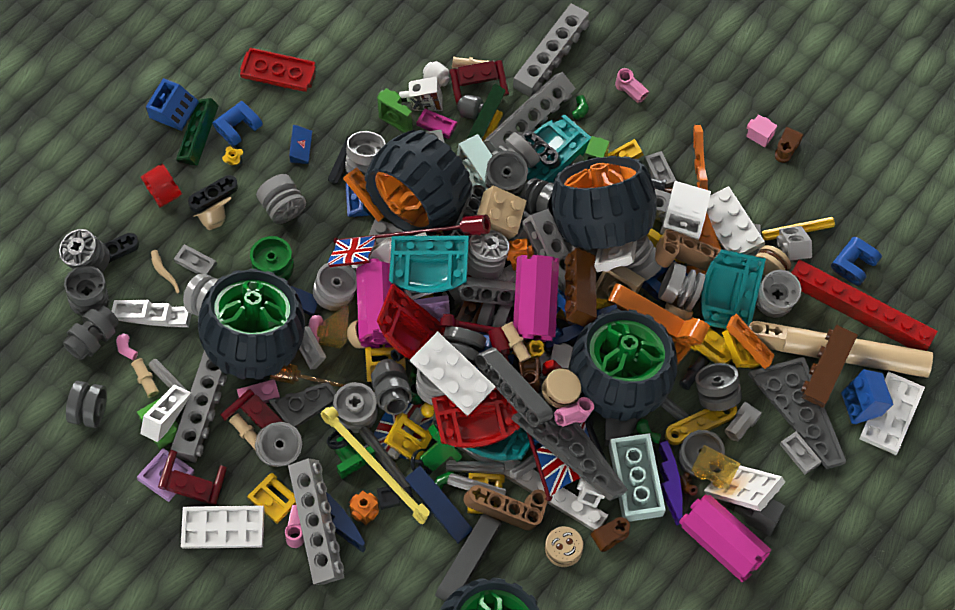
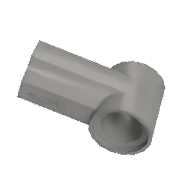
[725,402,762,442]

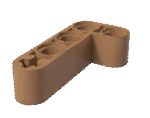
[655,229,721,272]
[463,485,548,531]

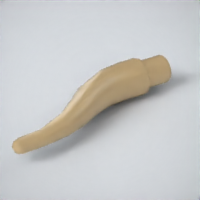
[151,250,180,293]

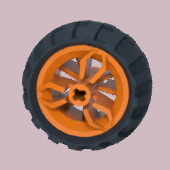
[365,130,472,236]
[552,156,657,249]

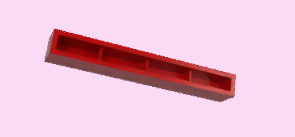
[791,259,938,351]

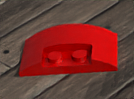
[377,284,445,360]
[432,388,520,448]

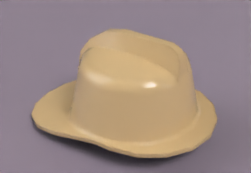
[194,197,232,230]

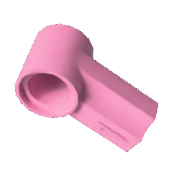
[615,68,649,103]
[554,397,594,427]
[285,505,304,548]

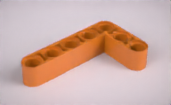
[607,284,710,347]

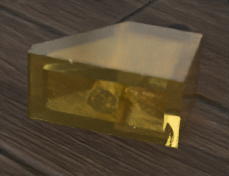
[317,306,349,349]

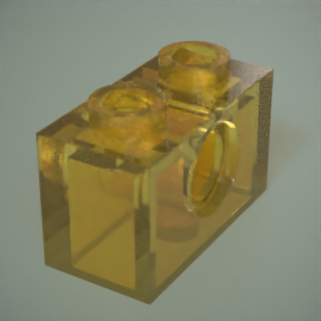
[691,445,741,490]

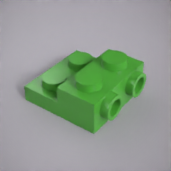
[377,88,413,133]

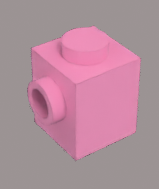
[746,115,777,147]

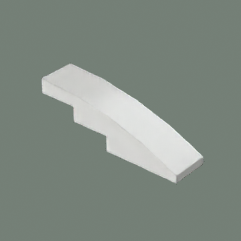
[112,300,192,327]

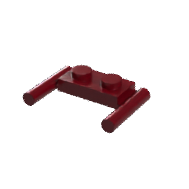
[449,60,509,105]
[220,389,283,443]
[158,450,227,506]

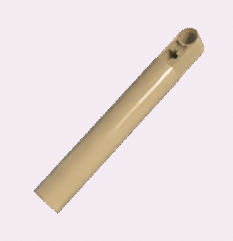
[749,321,933,378]

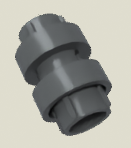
[63,306,119,360]
[371,359,412,415]

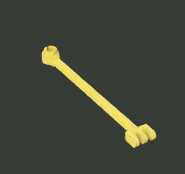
[320,407,430,524]

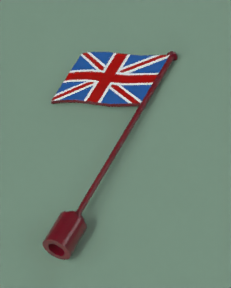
[328,214,491,267]
[488,326,589,501]

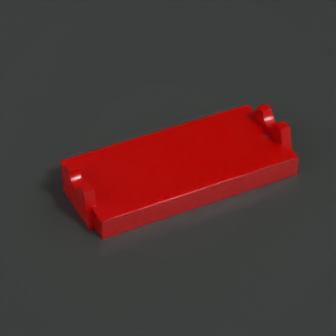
[240,48,316,92]

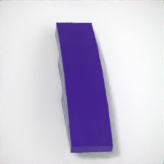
[658,440,683,526]

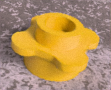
[222,146,243,165]

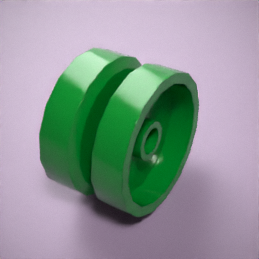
[250,236,294,281]

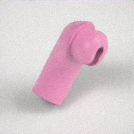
[308,315,324,343]
[116,334,138,360]

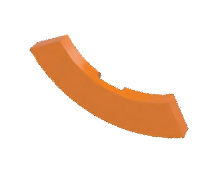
[693,125,708,190]

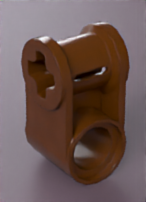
[775,127,804,163]
[519,357,541,393]
[590,517,630,552]

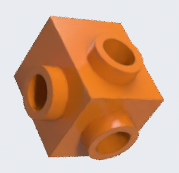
[507,238,534,271]
[350,490,379,525]

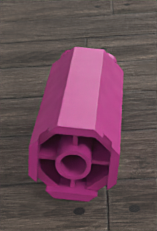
[513,255,559,342]
[356,258,397,348]
[679,494,772,582]

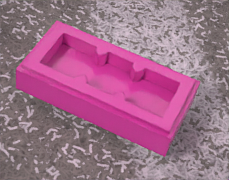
[416,108,457,139]

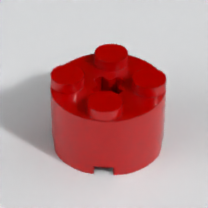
[140,163,182,208]

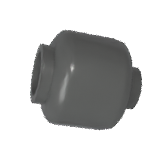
[457,95,484,120]

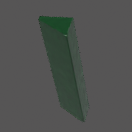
[466,84,506,140]
[176,98,219,165]

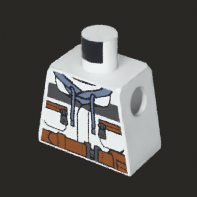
[399,77,442,111]

